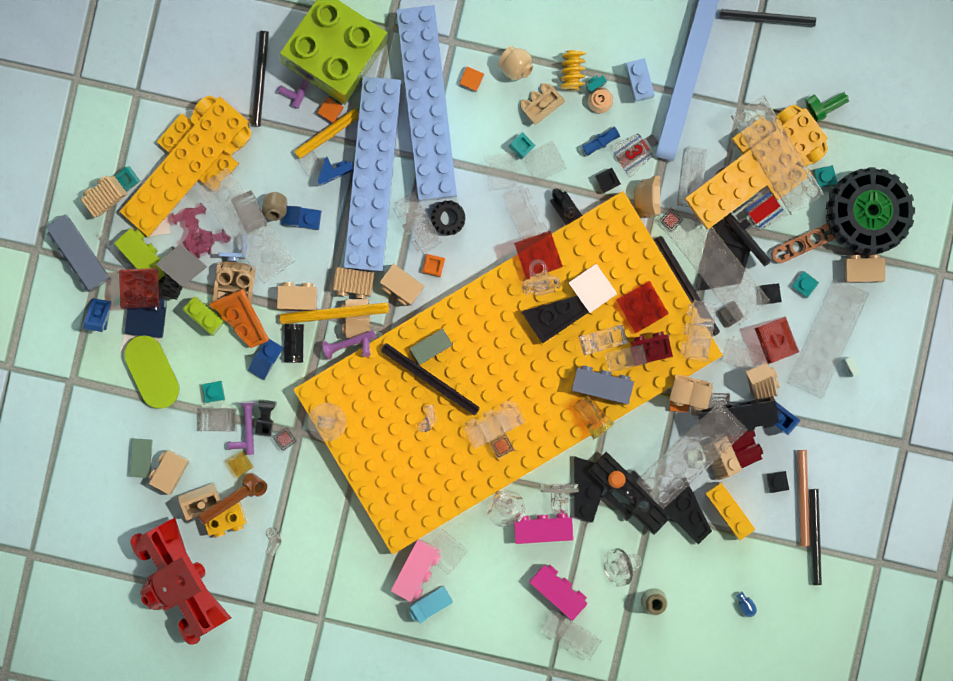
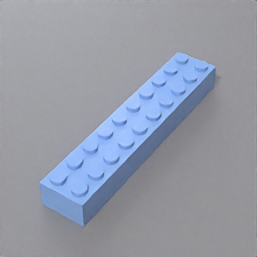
[396,5,457,202]
[344,76,402,272]

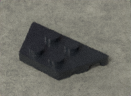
[699,219,750,291]

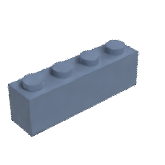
[46,214,111,291]

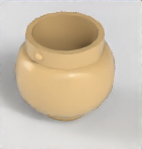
[498,46,533,80]

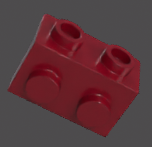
[630,331,673,365]

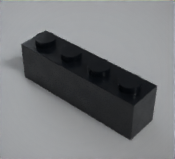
[697,396,779,438]

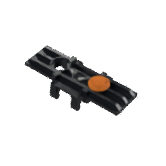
[588,452,672,535]

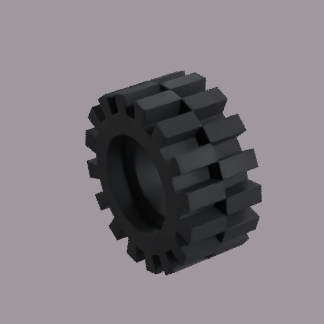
[431,200,465,236]
[161,274,183,300]

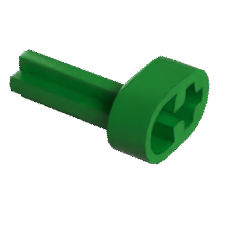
[805,92,850,122]

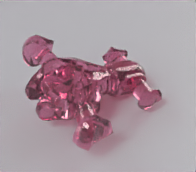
[171,203,231,259]

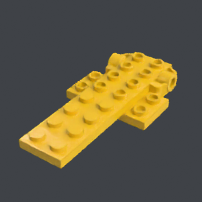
[120,95,253,237]
[684,105,828,230]

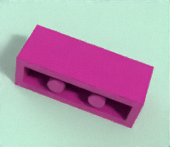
[514,513,574,544]
[529,564,588,621]

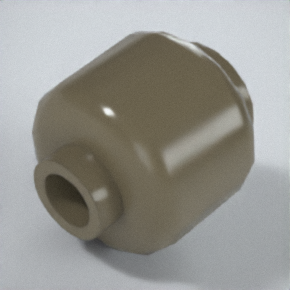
[262,192,288,221]

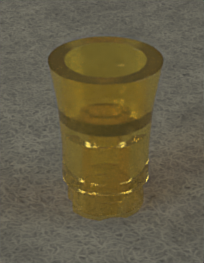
[573,396,615,440]

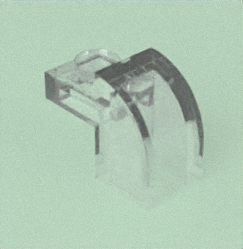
[579,325,628,356]

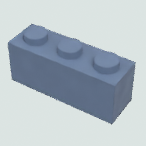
[571,365,634,404]

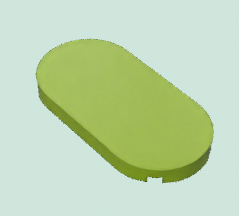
[125,336,180,409]

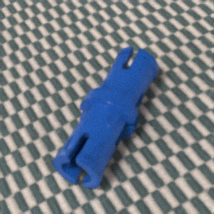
[582,126,621,156]

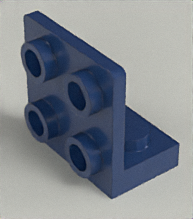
[125,295,167,338]

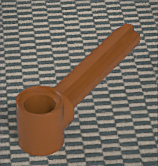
[198,473,267,524]

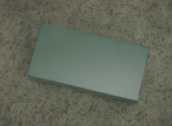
[410,329,453,365]
[130,438,153,478]

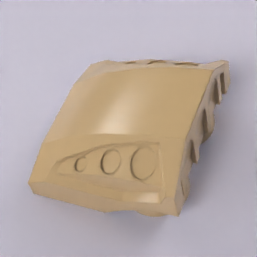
[634,176,660,218]
[213,261,256,305]

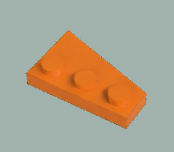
[209,289,269,348]

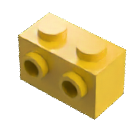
[205,501,247,538]

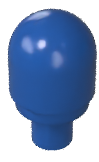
[736,591,757,617]

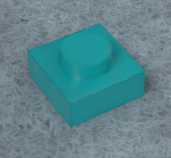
[586,75,607,93]
[508,132,536,159]
[814,165,837,189]
[115,166,140,192]
[792,271,819,298]
[202,381,225,403]

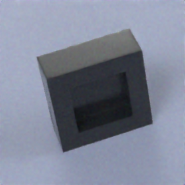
[595,167,621,193]
[759,283,782,305]
[766,471,789,493]

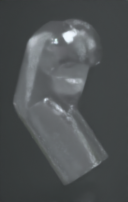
[418,404,436,432]
[265,527,282,557]

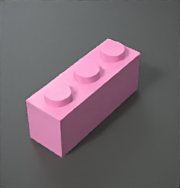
[391,539,441,602]

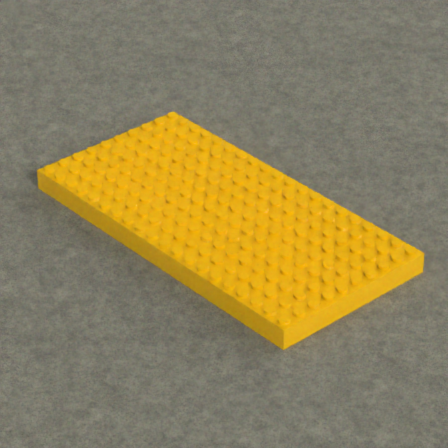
[293,191,723,555]

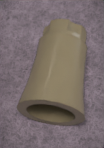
[641,588,668,615]

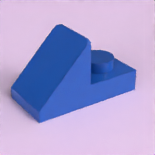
[318,156,354,186]
[281,206,322,230]
[83,298,112,332]
[248,339,284,380]
[774,402,800,435]

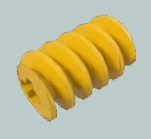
[560,50,586,91]

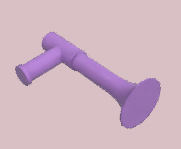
[278,78,310,108]
[322,330,376,360]
[228,401,257,455]

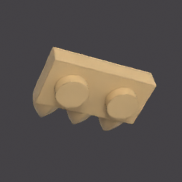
[521,83,565,125]

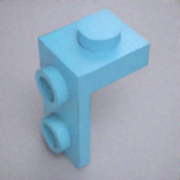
[409,586,453,624]

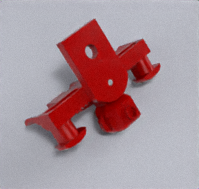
[130,517,232,645]

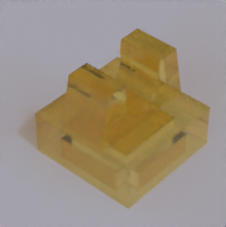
[227,451,254,478]

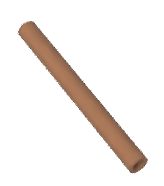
[797,450,810,546]

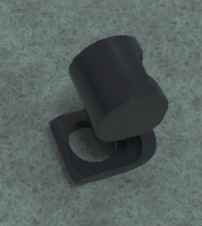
[255,399,277,437]

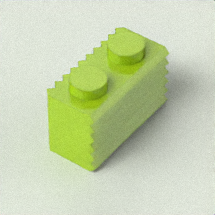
[183,297,225,336]

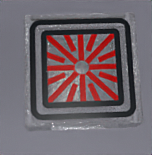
[658,207,685,234]
[271,426,298,452]
[489,433,515,459]

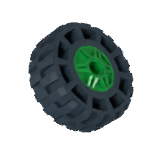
[825,167,915,255]

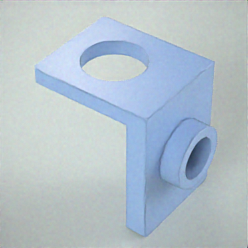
[219,234,248,262]

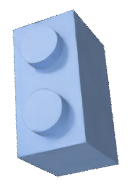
[625,58,655,103]

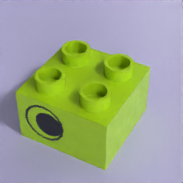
[280,0,388,105]

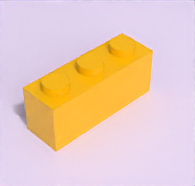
[704,482,756,541]

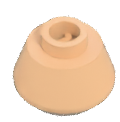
[587,87,613,113]

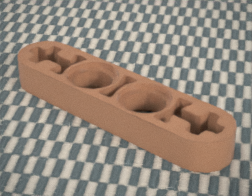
[771,223,836,263]

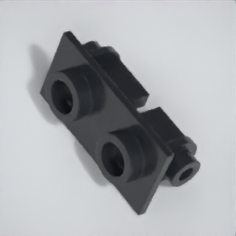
[550,188,582,225]
[284,324,304,363]

